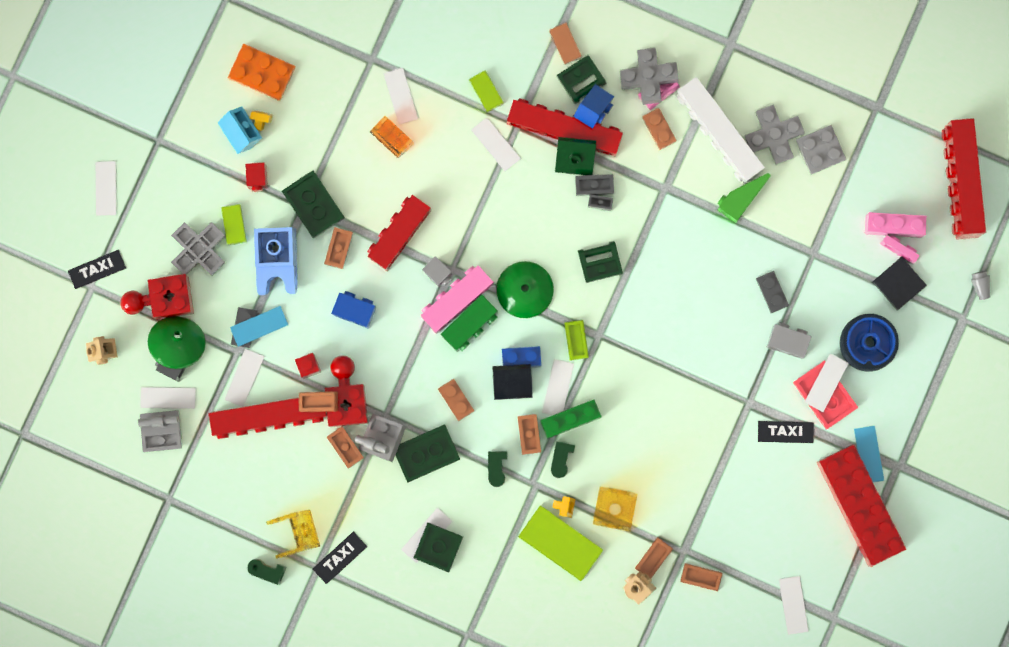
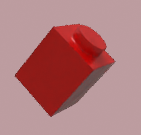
[245,162,268,192]
[295,353,321,379]

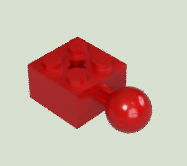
[120,274,194,320]
[325,355,368,427]

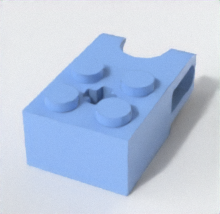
[254,227,298,295]

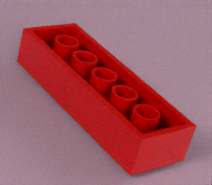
[942,118,986,240]
[816,444,907,567]

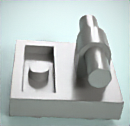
[138,410,182,453]
[355,414,407,463]

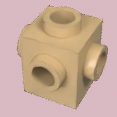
[86,336,118,365]
[623,571,657,605]

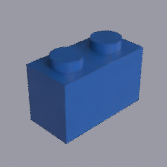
[573,84,614,129]
[331,291,376,328]
[502,346,542,368]

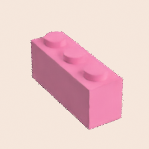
[865,212,927,238]

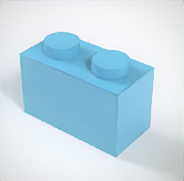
[218,107,262,154]

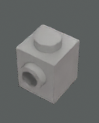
[422,256,452,288]

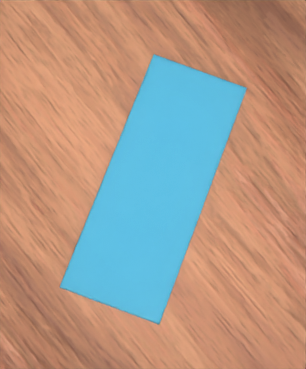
[230,306,288,347]
[854,426,884,482]

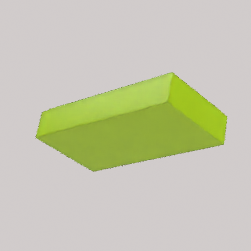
[469,70,504,113]
[221,204,247,245]
[564,320,589,361]

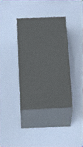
[588,194,613,211]

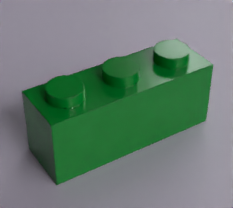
[440,295,498,352]
[540,399,601,439]

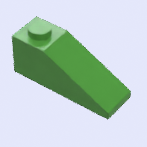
[717,173,771,223]

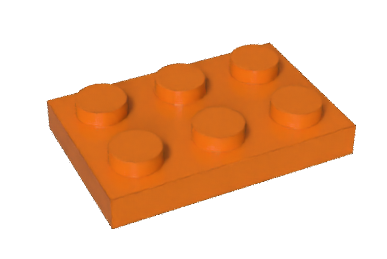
[228,43,296,101]

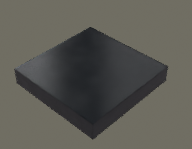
[872,257,927,311]
[492,364,533,400]

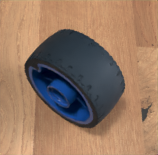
[840,314,899,372]

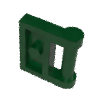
[556,55,607,104]
[577,241,623,283]

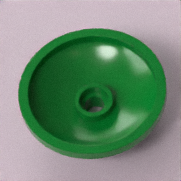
[496,261,554,319]
[147,316,206,369]

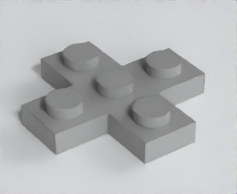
[620,47,679,105]
[744,104,805,165]
[171,222,225,276]

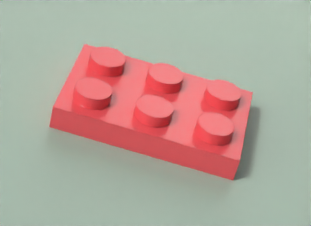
[793,360,858,430]

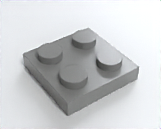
[796,125,847,175]

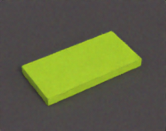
[518,505,603,581]

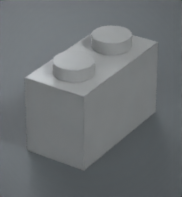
[766,322,812,359]

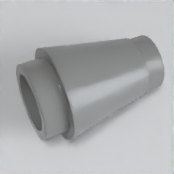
[971,271,991,300]

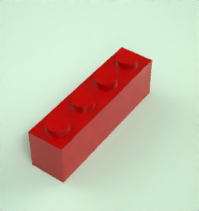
[367,194,432,271]

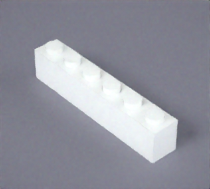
[677,77,765,184]

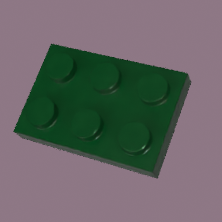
[282,170,345,239]
[395,424,461,483]

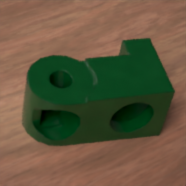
[551,441,575,478]
[488,451,507,487]
[247,559,287,585]

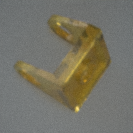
[592,487,638,532]
[266,509,321,559]

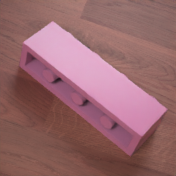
[420,265,494,334]

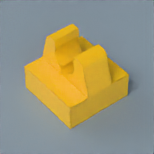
[250,110,273,131]
[552,496,576,518]

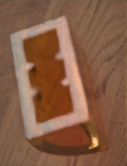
[370,116,414,158]

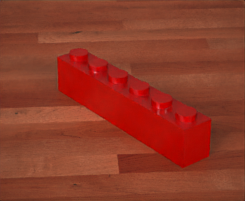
[507,98,623,157]
[208,398,327,439]

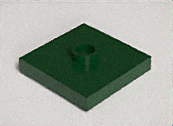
[555,137,596,176]
[413,522,464,572]

